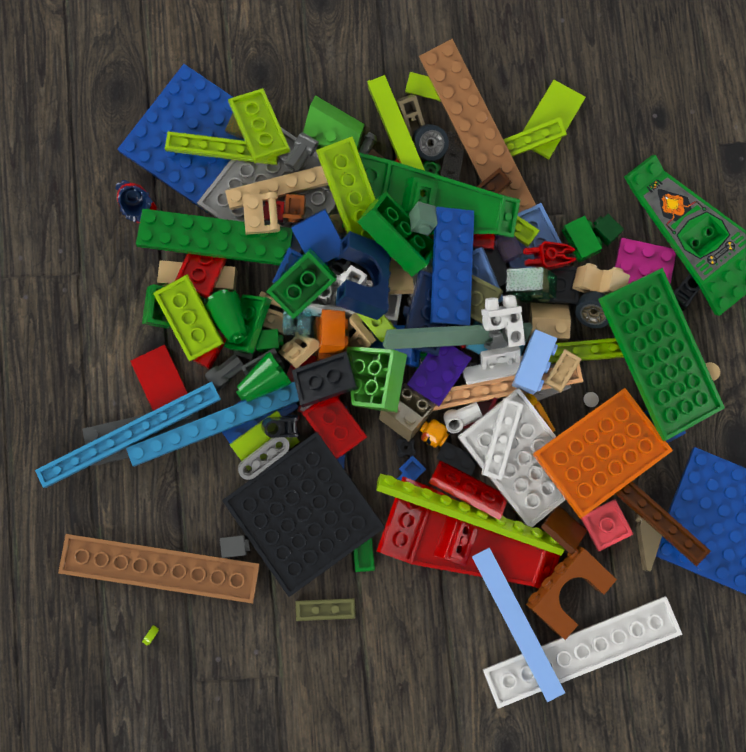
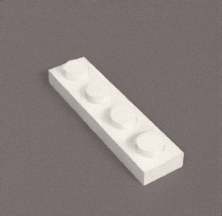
[481,398,523,480]

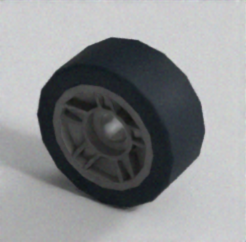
[412,124,449,161]

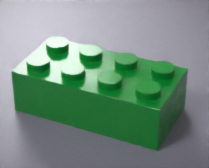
[358,191,434,277]

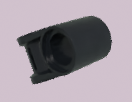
[673,275,700,311]
[261,415,300,438]

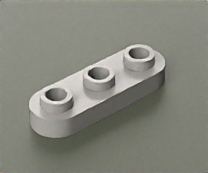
[238,437,290,480]

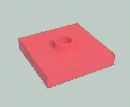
[581,499,633,552]

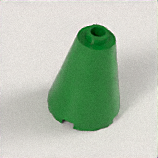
[203,289,247,344]
[236,352,292,402]

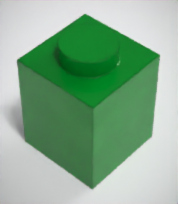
[256,329,284,353]

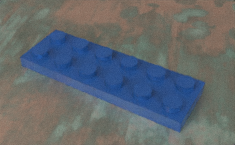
[430,207,474,326]

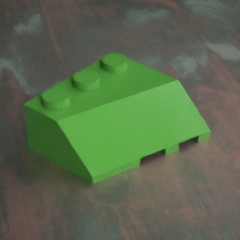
[303,95,365,151]
[347,346,407,413]

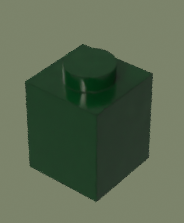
[593,214,624,247]

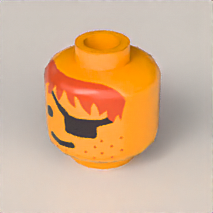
[420,419,449,448]

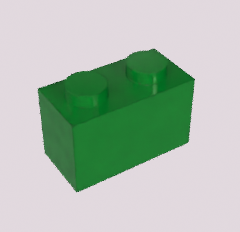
[562,216,602,263]

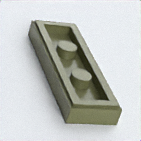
[295,598,355,621]

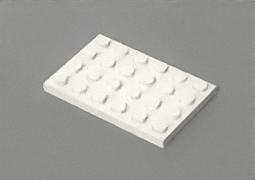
[458,388,566,527]

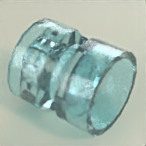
[283,310,312,335]

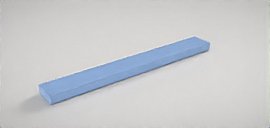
[472,547,565,702]

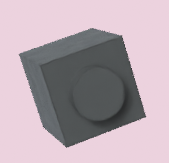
[220,535,250,558]

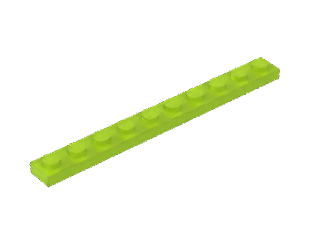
[376,473,565,556]

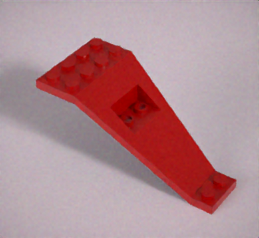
[376,477,560,589]

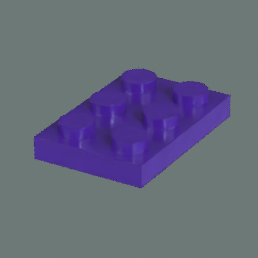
[407,346,472,407]

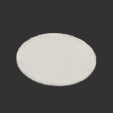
[584,392,599,407]

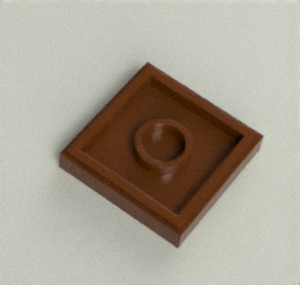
[541,506,587,554]

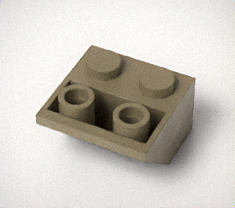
[379,383,435,441]

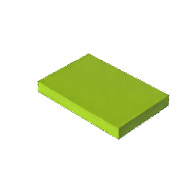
[229,410,299,471]

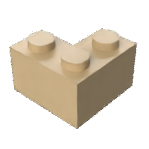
[572,263,630,295]

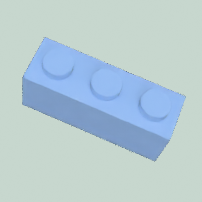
[512,329,558,395]

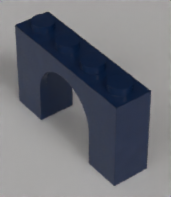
[336,231,391,320]

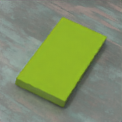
[523,80,586,159]
[228,88,290,163]
[153,275,224,362]

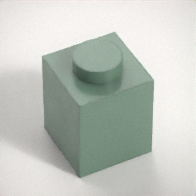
[409,201,437,236]

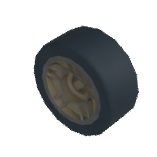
[575,291,608,328]

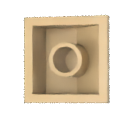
[528,303,571,343]

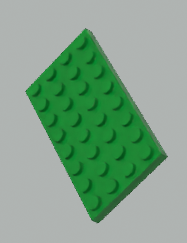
[598,268,725,441]

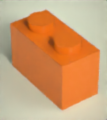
[319,309,348,354]

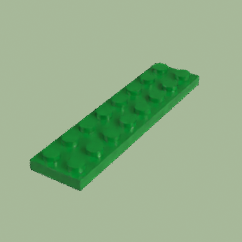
[136,209,293,265]

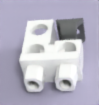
[481,295,525,350]

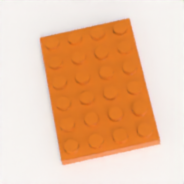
[533,388,673,519]

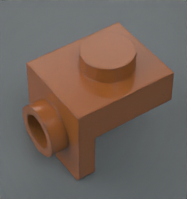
[283,194,306,222]

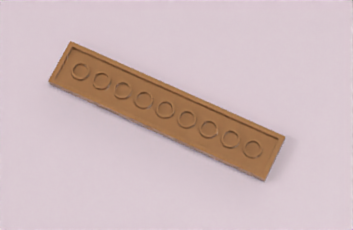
[419,39,536,213]
[58,534,260,603]

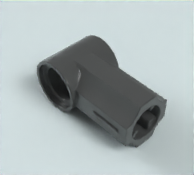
[284,132,319,172]
[205,354,243,391]

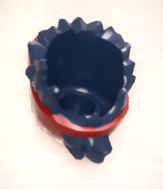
[115,180,157,223]

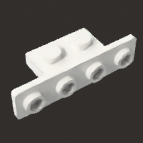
[463,346,523,385]

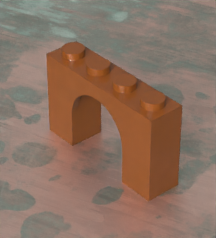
[526,546,617,640]

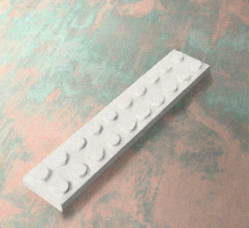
[482,596,682,709]

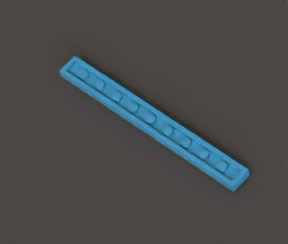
[35,382,221,488]
[126,382,299,467]

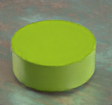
[142,625,159,646]

